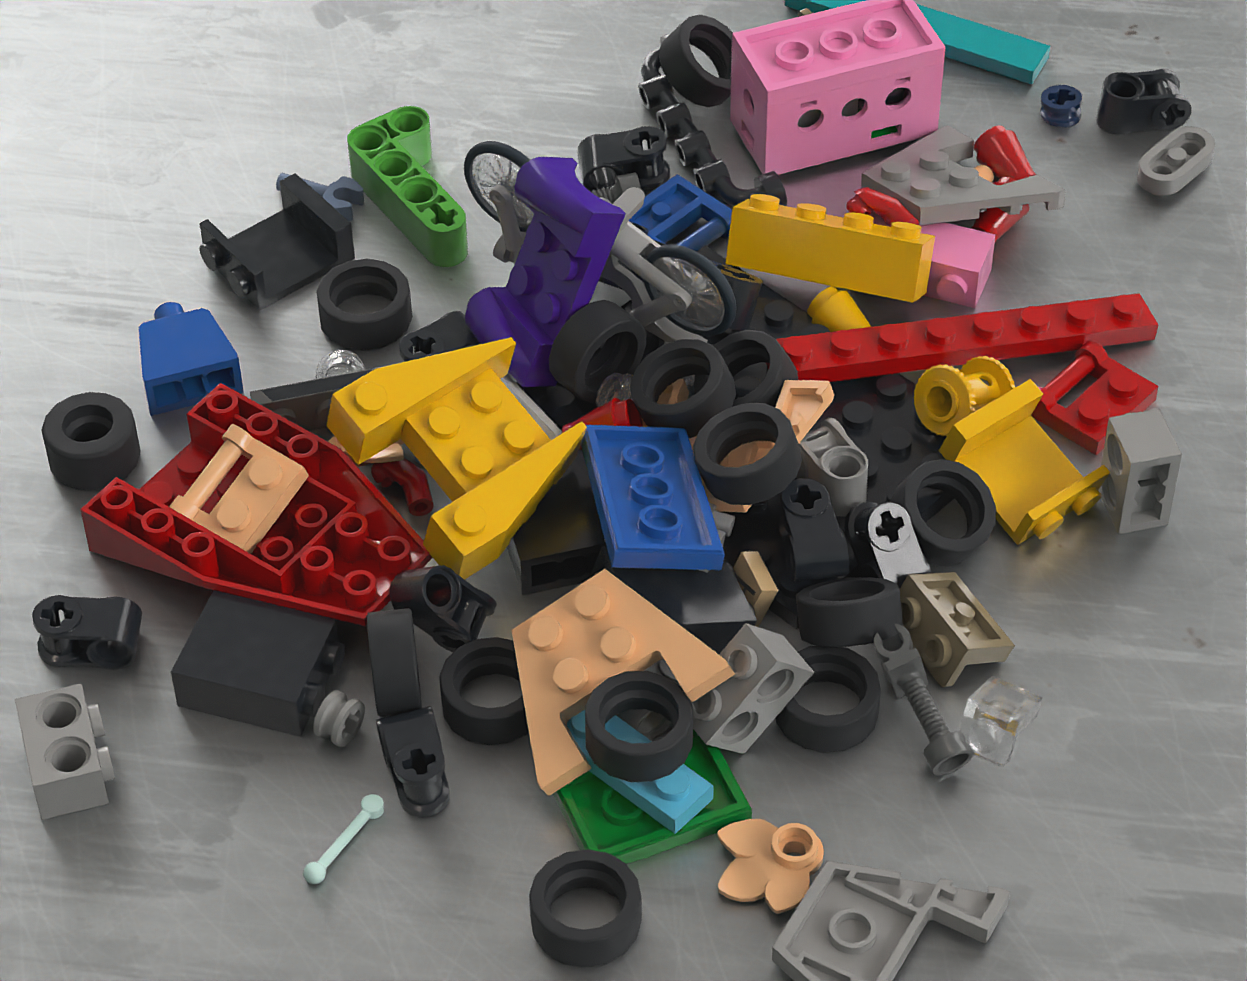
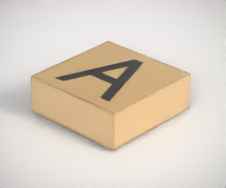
[733,551,778,627]

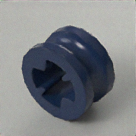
[1040,85,1082,128]

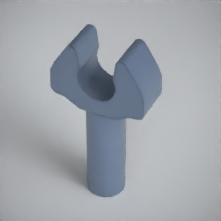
[276,173,364,221]

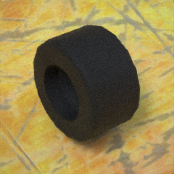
[41,392,141,490]

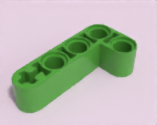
[347,106,468,267]

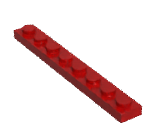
[766,293,1159,382]

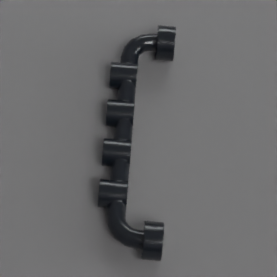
[638,34,787,206]

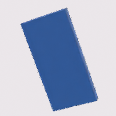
[581,425,725,570]

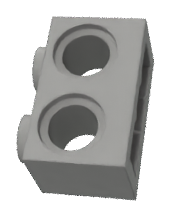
[1098,409,1182,534]
[690,623,814,754]
[15,683,115,820]

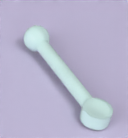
[303,794,384,884]

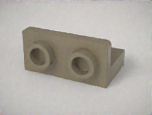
[899,572,1015,687]

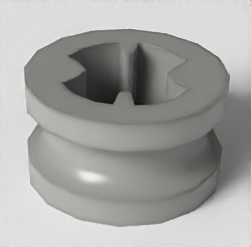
[313,690,365,747]

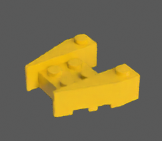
[326,337,587,580]

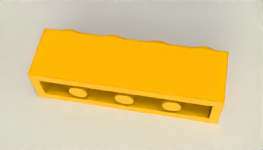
[725,194,935,303]

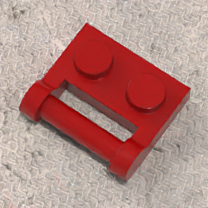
[1031,341,1159,455]

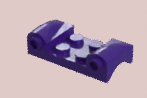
[465,157,626,387]

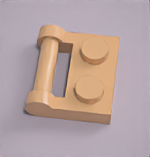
[169,424,309,554]

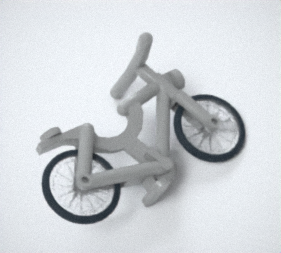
[464,141,736,344]

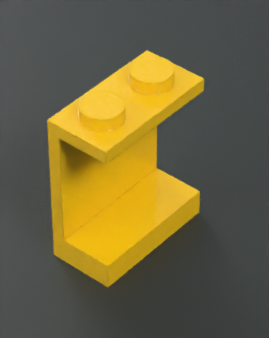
[939,379,1110,545]

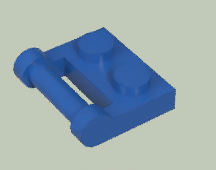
[629,174,732,252]

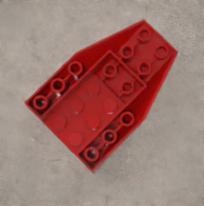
[80,383,433,626]

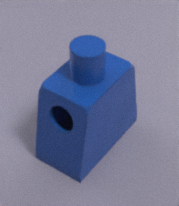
[138,302,244,416]

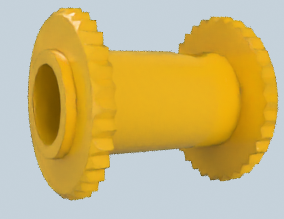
[914,356,1015,437]

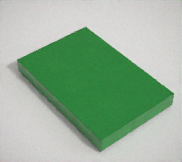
[553,729,752,864]

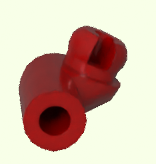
[846,187,919,227]
[371,457,434,516]

